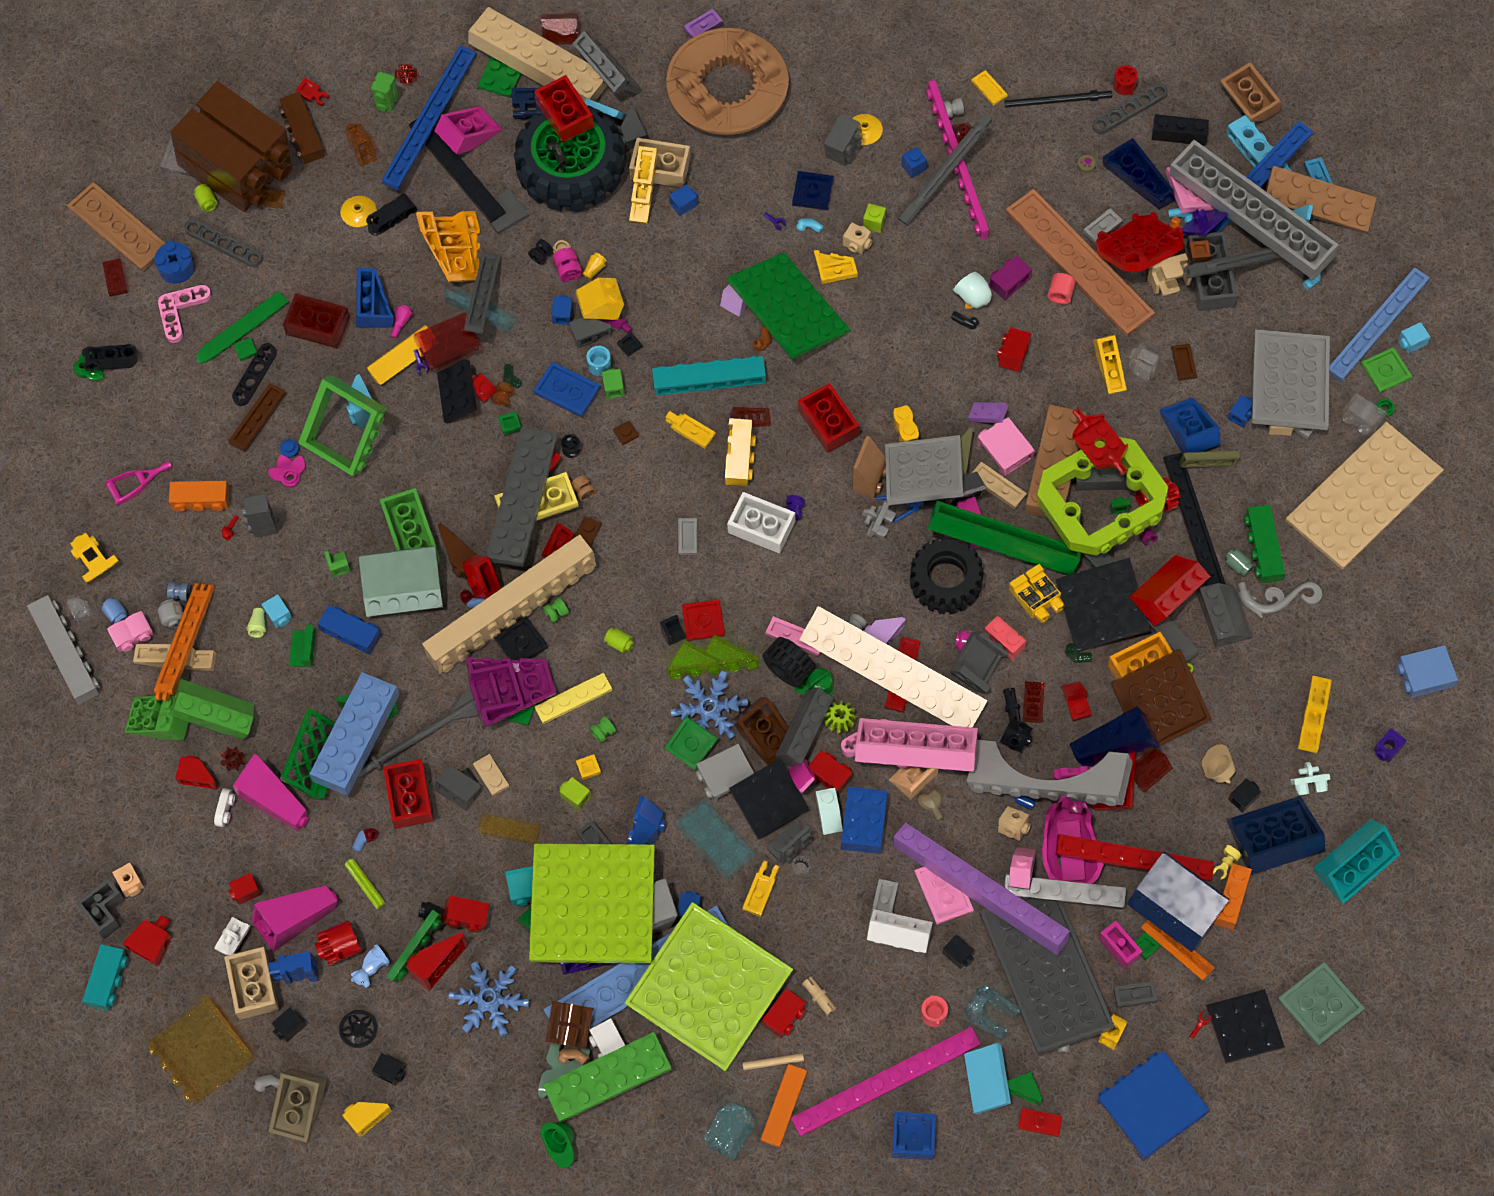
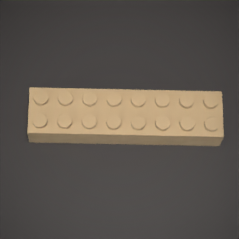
[468,7,607,107]

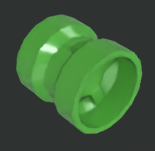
[542,597,569,623]
[589,716,616,743]

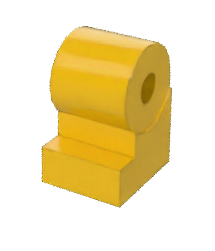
[1098,1014,1128,1050]

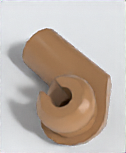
[558,1048,590,1065]

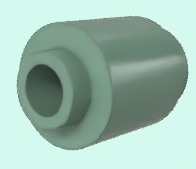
[1225,549,1254,576]

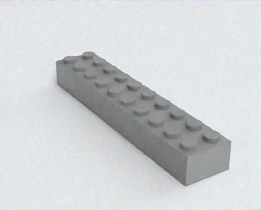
[1170,140,1339,280]

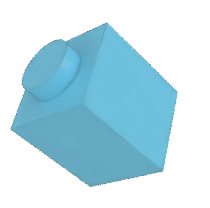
[1398,322,1430,354]
[261,594,292,628]

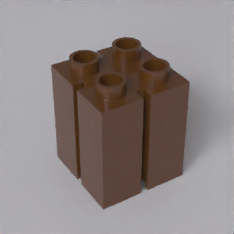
[170,81,293,213]

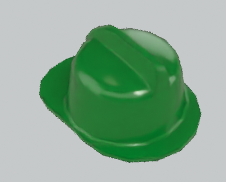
[794,668,834,695]
[540,1121,574,1168]

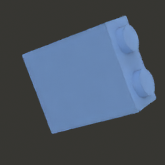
[1396,645,1458,698]

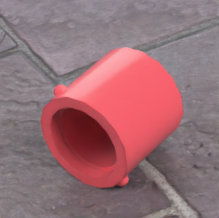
[1047,273,1076,304]
[921,995,948,1027]

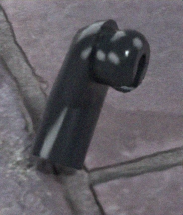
[951,311,979,330]

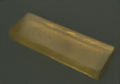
[478,813,540,845]

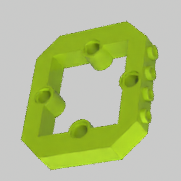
[1037,437,1168,556]

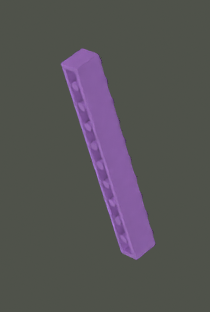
[894,823,1070,955]

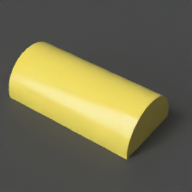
[494,472,579,521]

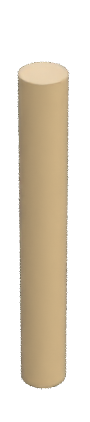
[742,1053,804,1070]

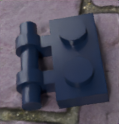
[511,88,543,119]

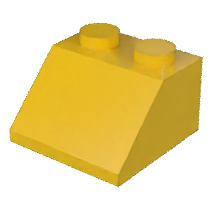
[575,277,624,320]

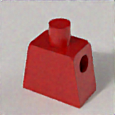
[123,915,171,967]

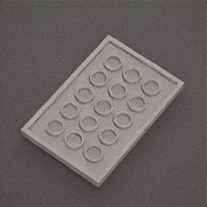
[1251,329,1330,430]

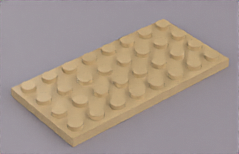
[1285,422,1444,570]

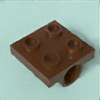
[545,1001,593,1048]

